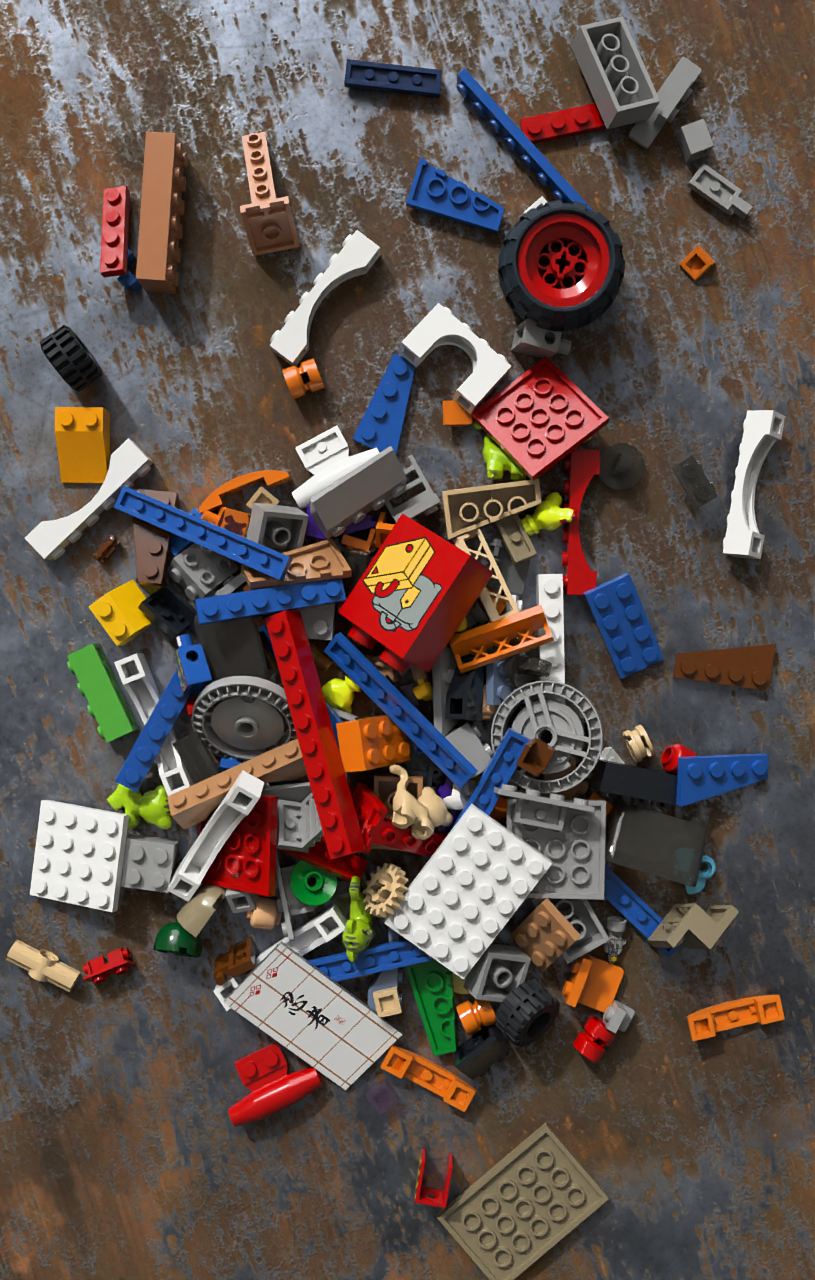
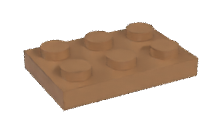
[510,898,581,972]

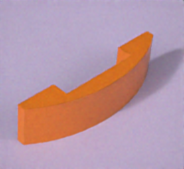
[199,470,292,514]
[686,995,785,1041]
[380,1045,476,1112]

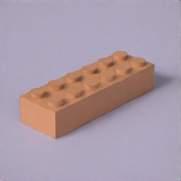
[136,131,188,294]

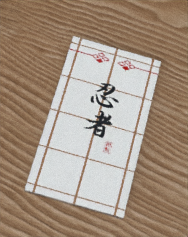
[224,941,403,1090]

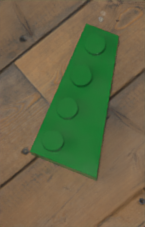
[405,960,458,1056]

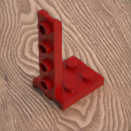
[352,782,448,857]

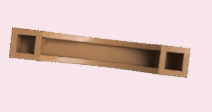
[167,739,307,829]

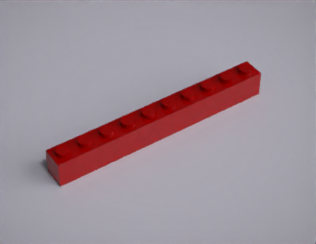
[265,610,366,860]

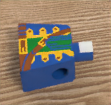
[174,634,212,694]

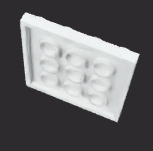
[30,800,129,912]

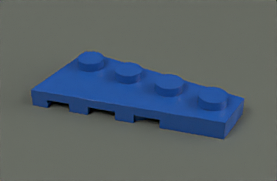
[406,157,505,234]
[352,353,416,456]
[676,753,769,807]

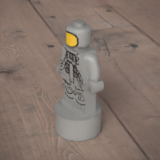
[604,916,627,964]

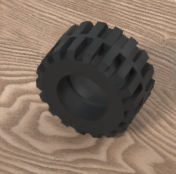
[40,325,103,392]
[495,979,560,1047]

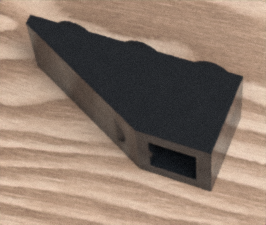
[445,654,485,721]

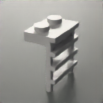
[385,455,440,523]
[276,792,324,852]

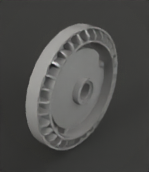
[191,676,297,763]
[491,680,604,793]

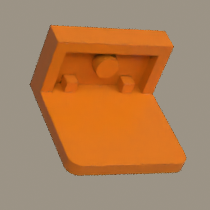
[562,954,624,1012]

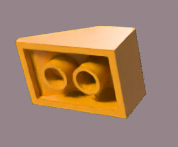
[55,407,110,483]

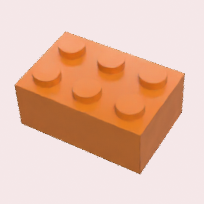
[336,715,411,772]

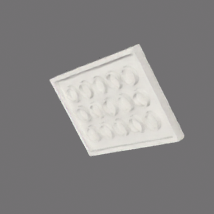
[384,804,552,979]

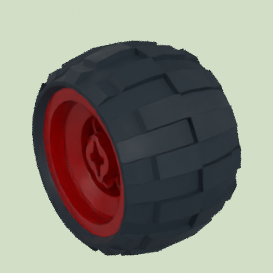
[498,200,625,332]

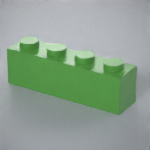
[67,643,139,743]

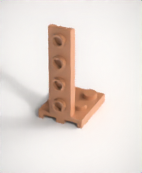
[240,132,300,256]

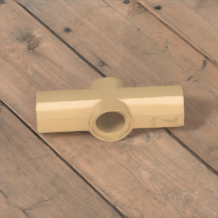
[6,940,81,992]

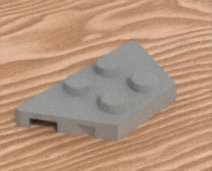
[432,646,458,736]

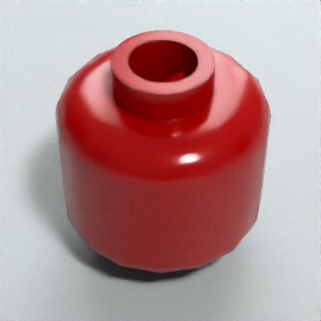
[661,744,697,775]

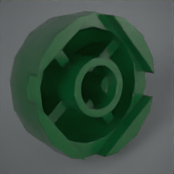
[153,918,203,958]

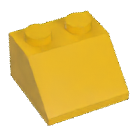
[89,580,154,646]

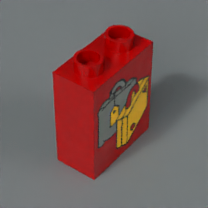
[338,513,494,674]

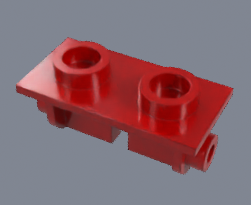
[83,947,136,984]

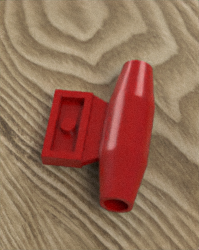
[228,1041,323,1127]

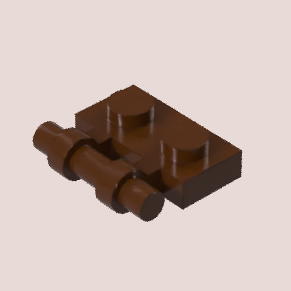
[213,937,255,985]

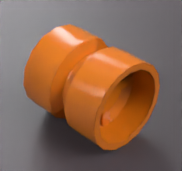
[282,358,325,400]
[456,999,496,1036]

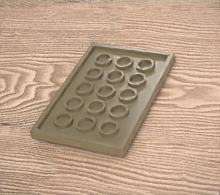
[437,1122,609,1280]

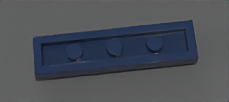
[344,59,442,98]

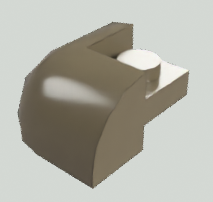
[177,883,227,937]

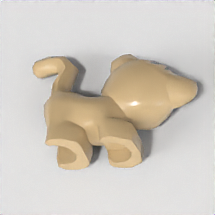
[389,764,453,840]

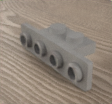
[628,57,701,149]
[494,784,595,831]
[275,849,314,941]

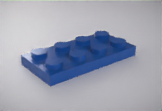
[583,573,664,679]

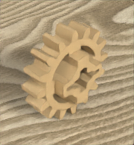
[363,863,408,918]

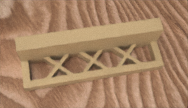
[453,528,519,622]

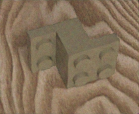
[647,903,739,950]

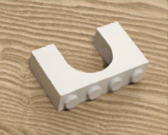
[398,303,511,415]

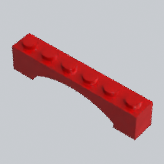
[561,450,600,596]

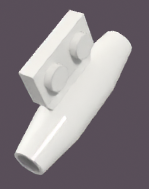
[292,426,379,510]

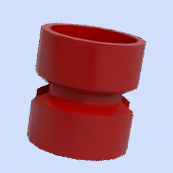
[572,1015,617,1063]

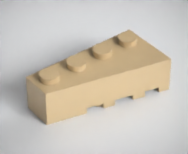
[441,479,542,539]

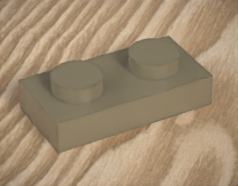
[494,513,537,566]

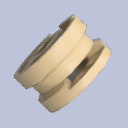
[623,725,655,763]

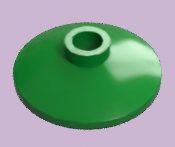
[290,860,337,906]

